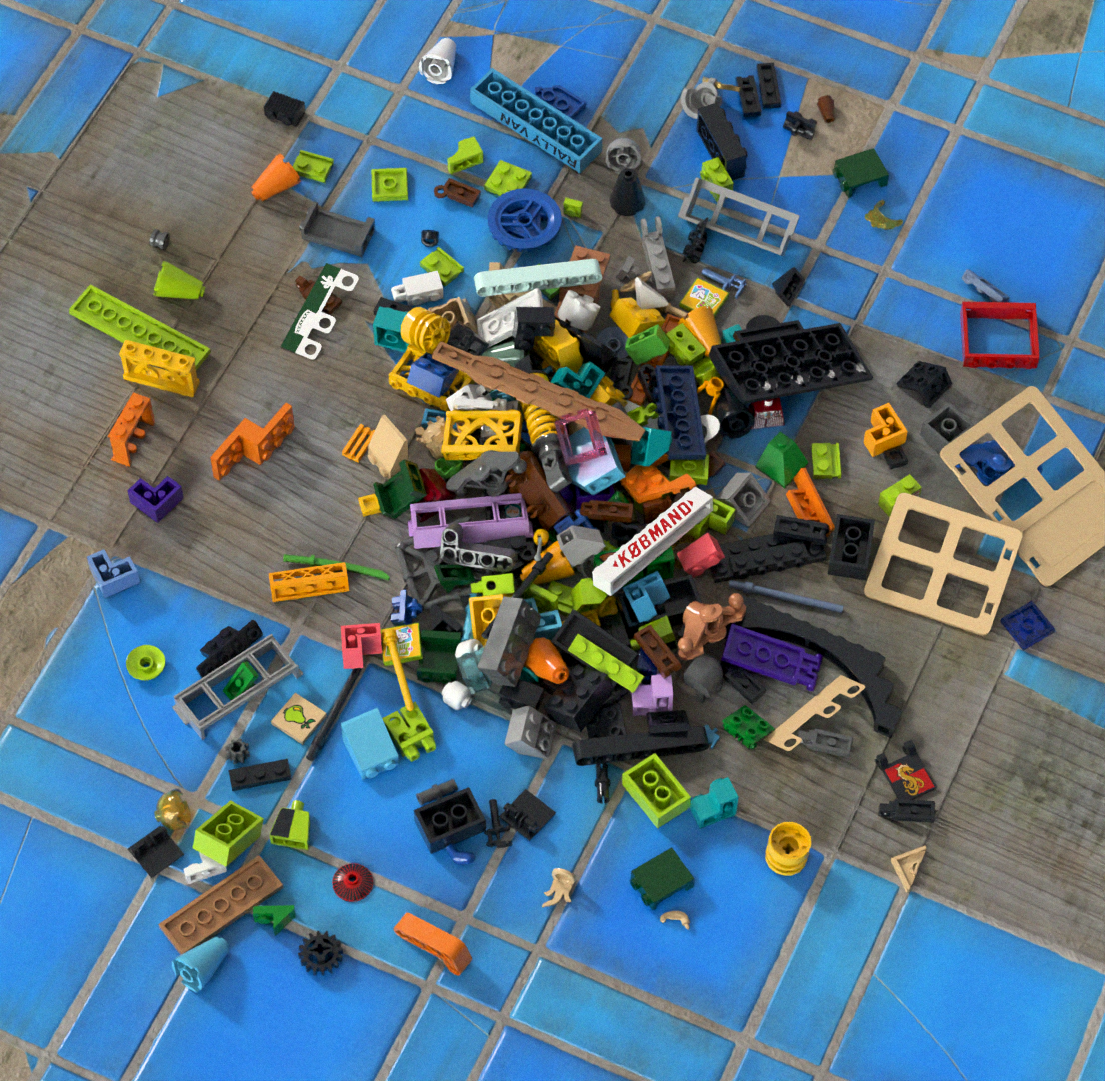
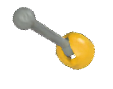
[533,529,549,562]

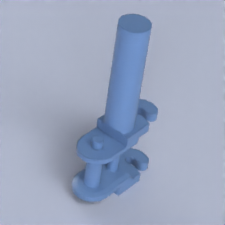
[701,268,747,299]

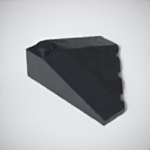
[555,316,618,373]

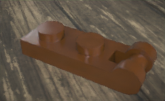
[634,625,682,678]

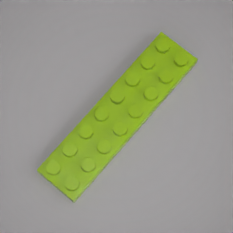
[69,284,211,370]

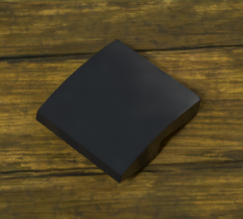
[446,321,489,356]

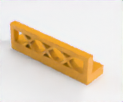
[269,562,349,602]

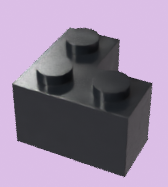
[512,307,555,350]

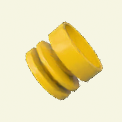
[401,307,451,354]
[765,822,811,876]

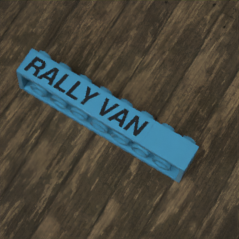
[470,68,603,173]

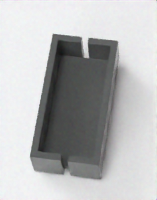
[477,596,541,687]

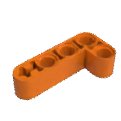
[393,912,472,976]

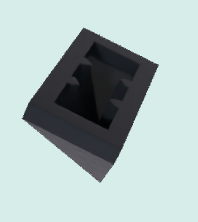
[772,267,805,306]

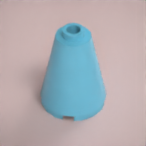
[172,937,229,992]

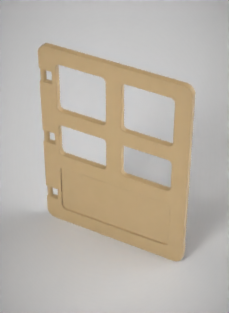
[940,386,1105,587]

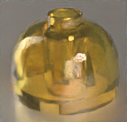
[154,789,191,830]

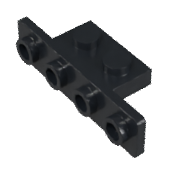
[196,620,263,678]

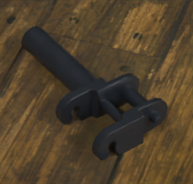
[484,799,513,848]

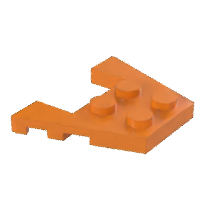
[620,452,697,504]

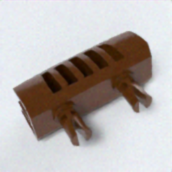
[506,451,574,532]

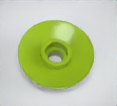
[126,645,165,681]

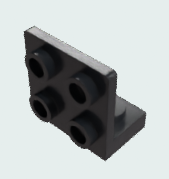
[896,361,953,407]

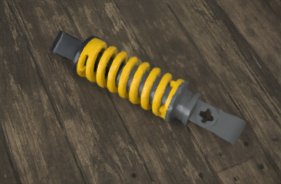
[515,354,572,493]

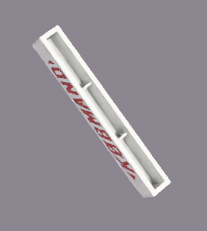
[593,487,713,596]

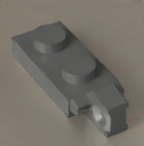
[797,729,853,758]

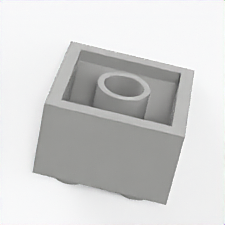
[715,473,771,527]

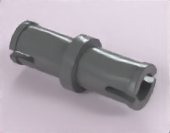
[416,779,458,806]

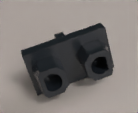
[783,111,817,140]

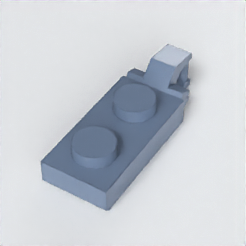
[961,269,1010,302]

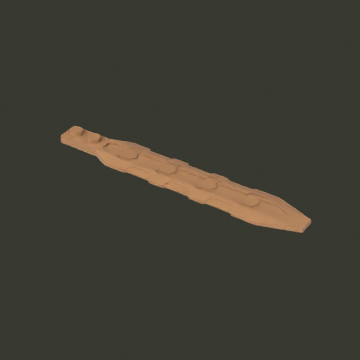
[432,342,645,441]

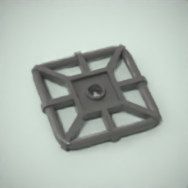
[395,517,494,611]

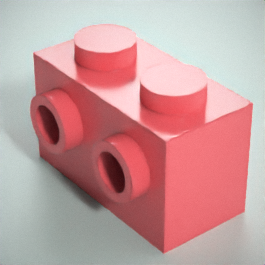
[677,533,725,578]

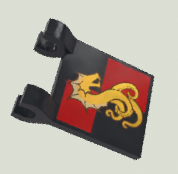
[874,740,937,800]

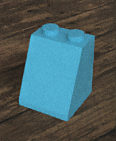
[341,708,399,780]

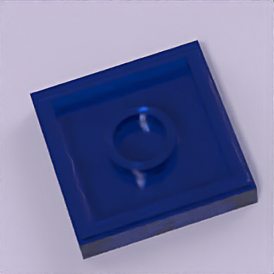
[1000,601,1055,651]

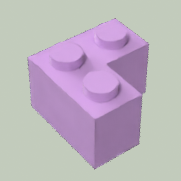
[631,673,673,716]

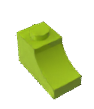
[447,136,483,174]

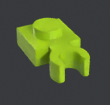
[627,403,659,427]

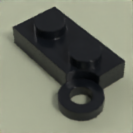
[610,357,634,400]
[487,535,536,562]

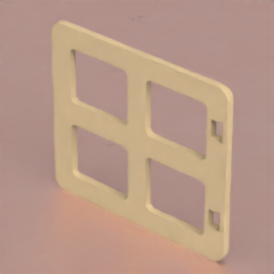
[864,493,1022,636]

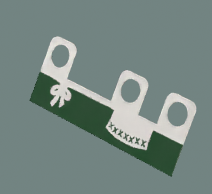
[280,263,359,359]

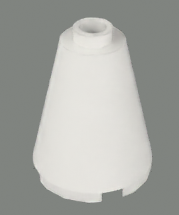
[419,38,456,84]

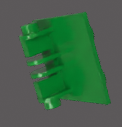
[722,705,775,750]

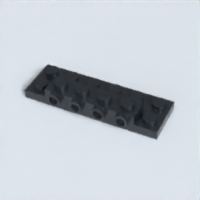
[710,530,826,583]

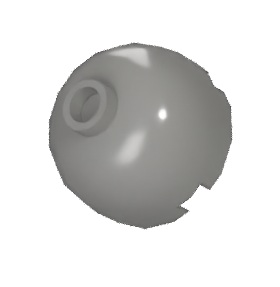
[606,138,641,174]

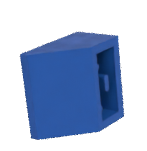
[407,352,459,398]

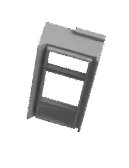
[678,177,800,256]
[172,634,303,740]

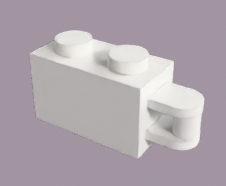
[391,271,444,306]

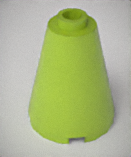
[153,261,206,300]

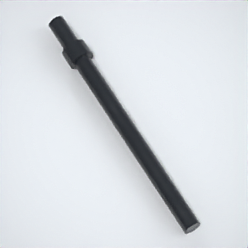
[481,552,553,639]
[306,663,364,761]

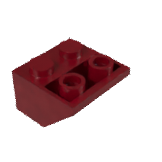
[410,468,456,522]

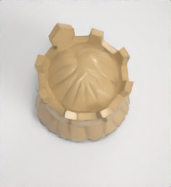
[415,416,459,459]

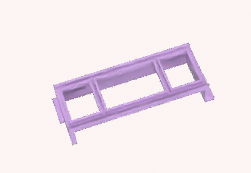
[408,493,533,549]

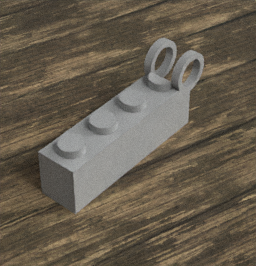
[641,217,675,300]

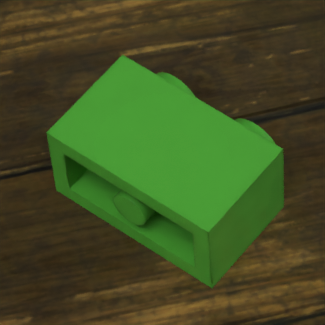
[625,324,670,365]

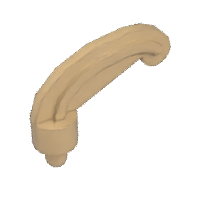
[660,911,690,929]

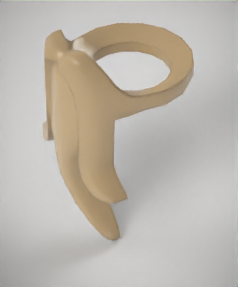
[542,868,576,908]

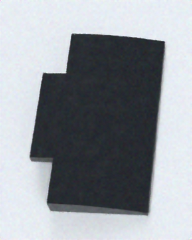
[708,320,873,404]

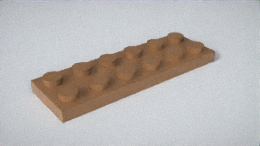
[158,855,283,955]

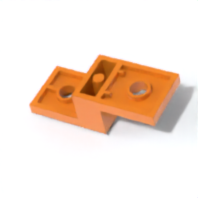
[210,403,295,481]

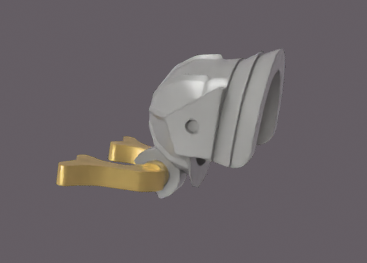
[681,77,741,119]

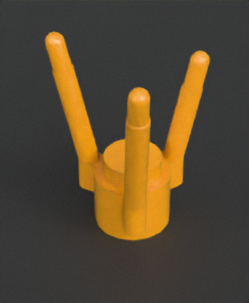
[697,377,724,415]

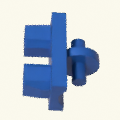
[391,590,423,626]

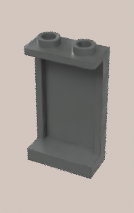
[299,201,376,257]

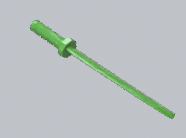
[283,554,390,580]

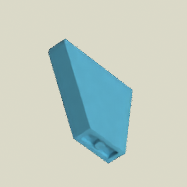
[538,427,626,496]

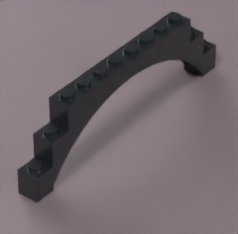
[677,596,903,738]

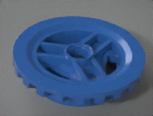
[488,189,562,252]

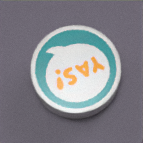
[505,504,522,518]

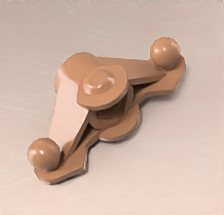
[678,593,747,660]

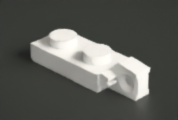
[453,396,507,411]

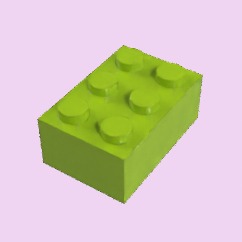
[622,753,691,829]
[193,800,264,866]

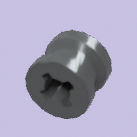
[149,229,170,250]

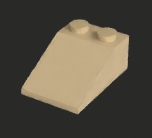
[368,414,409,479]

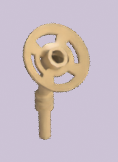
[620,271,688,320]

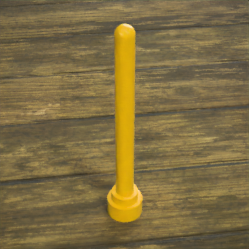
[381,629,414,711]

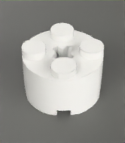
[557,290,600,331]

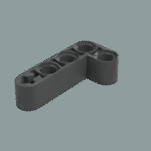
[440,522,518,572]

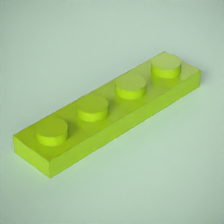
[568,634,645,693]

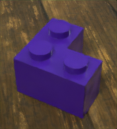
[127,476,184,523]

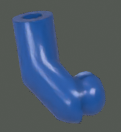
[446,843,475,865]

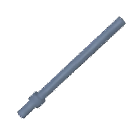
[729,580,844,613]

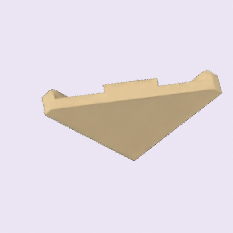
[891,845,927,893]

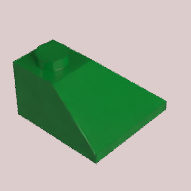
[755,431,808,488]

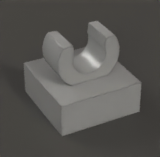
[616,256,640,281]

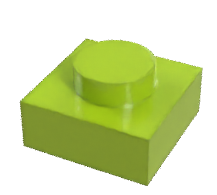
[563,198,583,218]

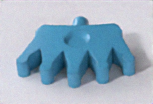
[704,725,720,749]

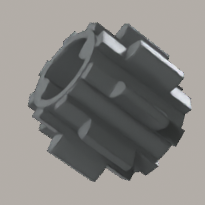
[225,738,250,764]

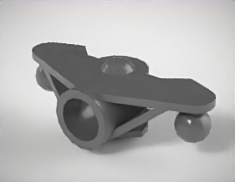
[446,450,527,497]

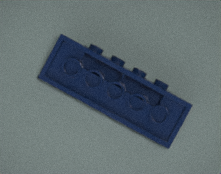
[653,365,706,460]

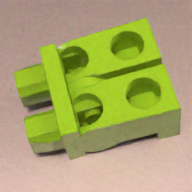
[382,702,436,762]

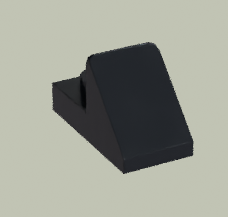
[431,604,463,637]

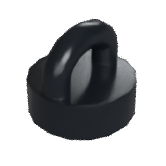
[421,230,439,247]

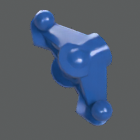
[955,440,1043,486]

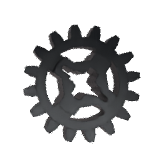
[298,931,343,976]

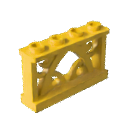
[119,340,200,397]
[389,344,475,411]
[441,409,523,460]

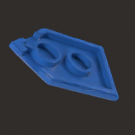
[535,85,587,119]

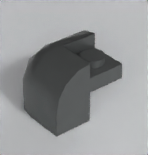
[683,652,723,703]

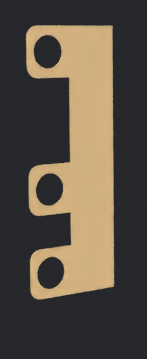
[763,675,865,751]

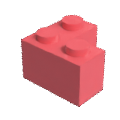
[341,623,382,669]

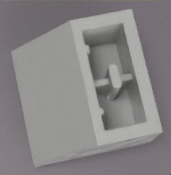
[556,525,605,567]
[504,705,557,759]

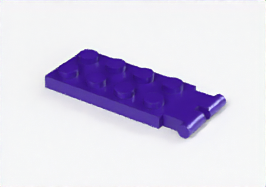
[721,624,823,691]

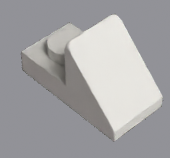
[184,852,227,884]

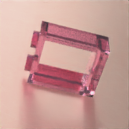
[554,408,607,466]

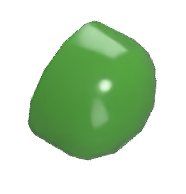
[435,457,463,479]

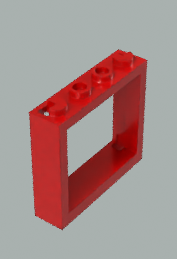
[960,301,1040,369]

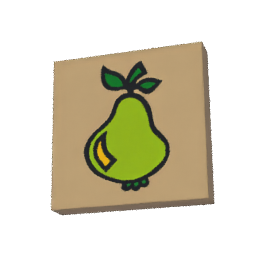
[271,693,327,745]

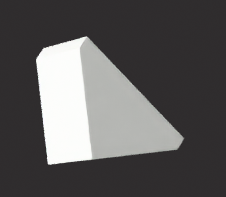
[635,277,668,309]

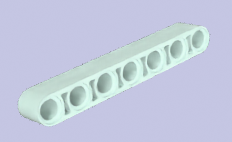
[474,259,602,296]

